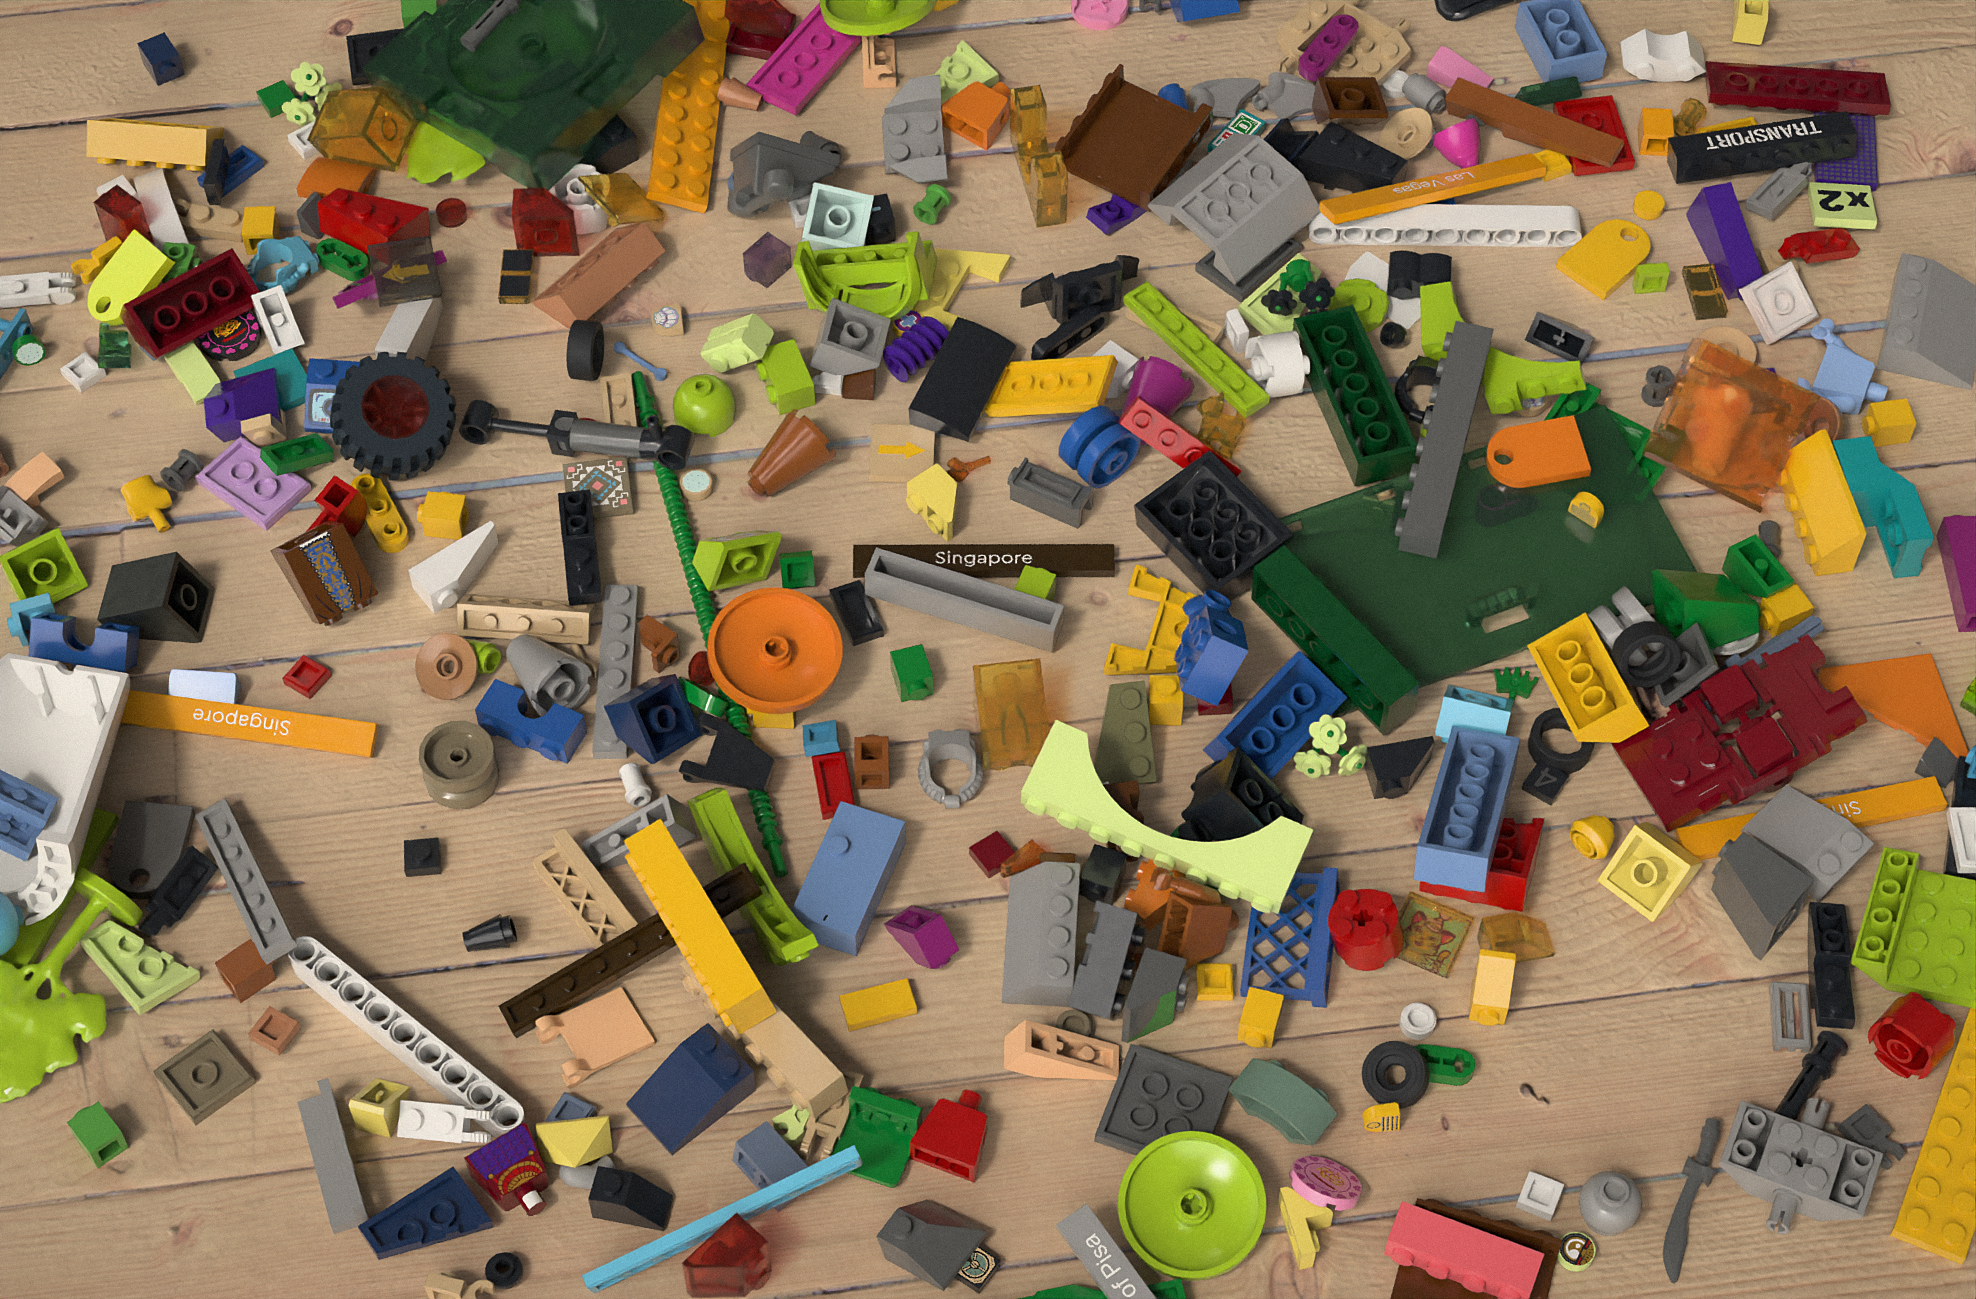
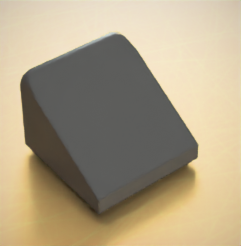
[296,192,325,239]
[1915,737,1958,788]

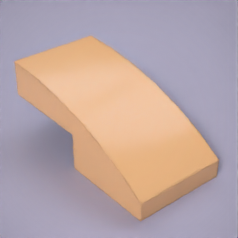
[4,451,64,508]

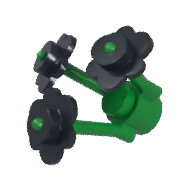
[1261,259,1335,316]

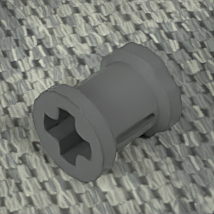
[1641,365,1675,407]
[160,449,204,492]

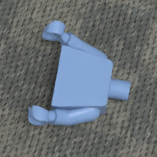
[1791,318,1888,415]

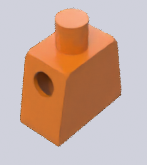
[941,81,1010,151]

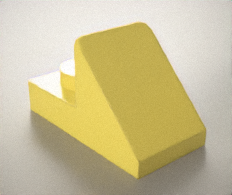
[1278,1186,1333,1270]

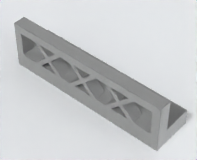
[297,1078,369,1234]

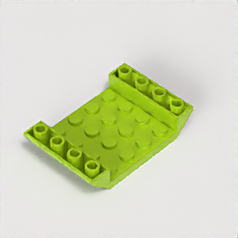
[1851,847,1976,1009]

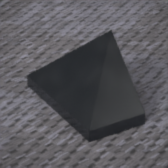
[1525,311,1595,366]

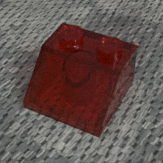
[511,188,580,257]
[682,1212,772,1298]

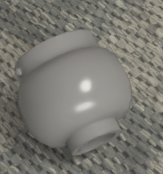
[1579,1171,1642,1236]

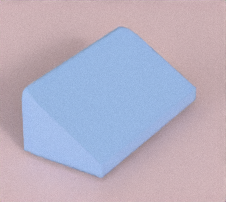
[168,669,241,704]

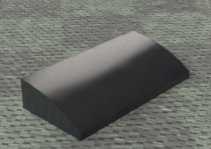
[908,317,1017,442]

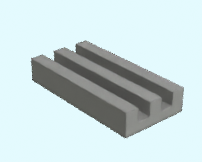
[1769,982,1811,1053]

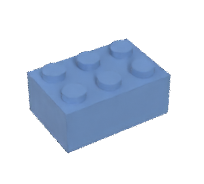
[1515,0,1607,90]

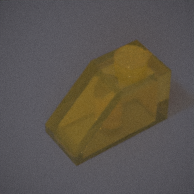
[1477,912,1555,963]

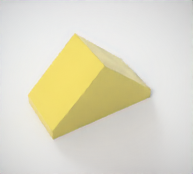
[349,1078,410,1138]

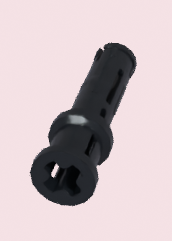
[1774,1031,1848,1120]

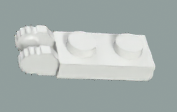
[0,272,76,308]
[397,1100,493,1143]

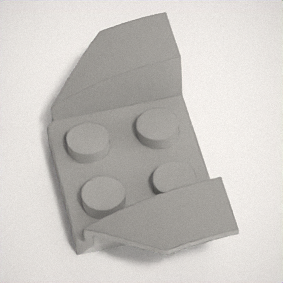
[882,75,948,183]

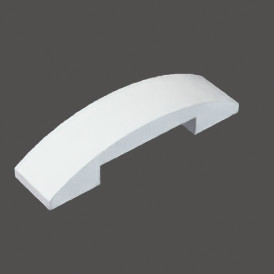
[134,168,189,251]

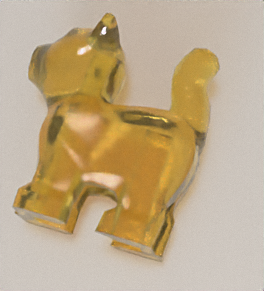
[1196,392,1246,458]

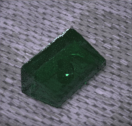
[1515,76,1582,106]

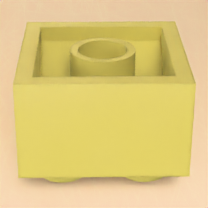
[1597,822,1704,922]

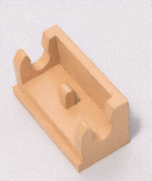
[862,32,896,88]

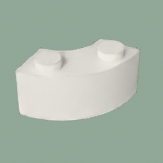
[1620,29,1706,82]

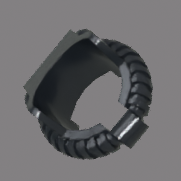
[1394,355,1441,424]

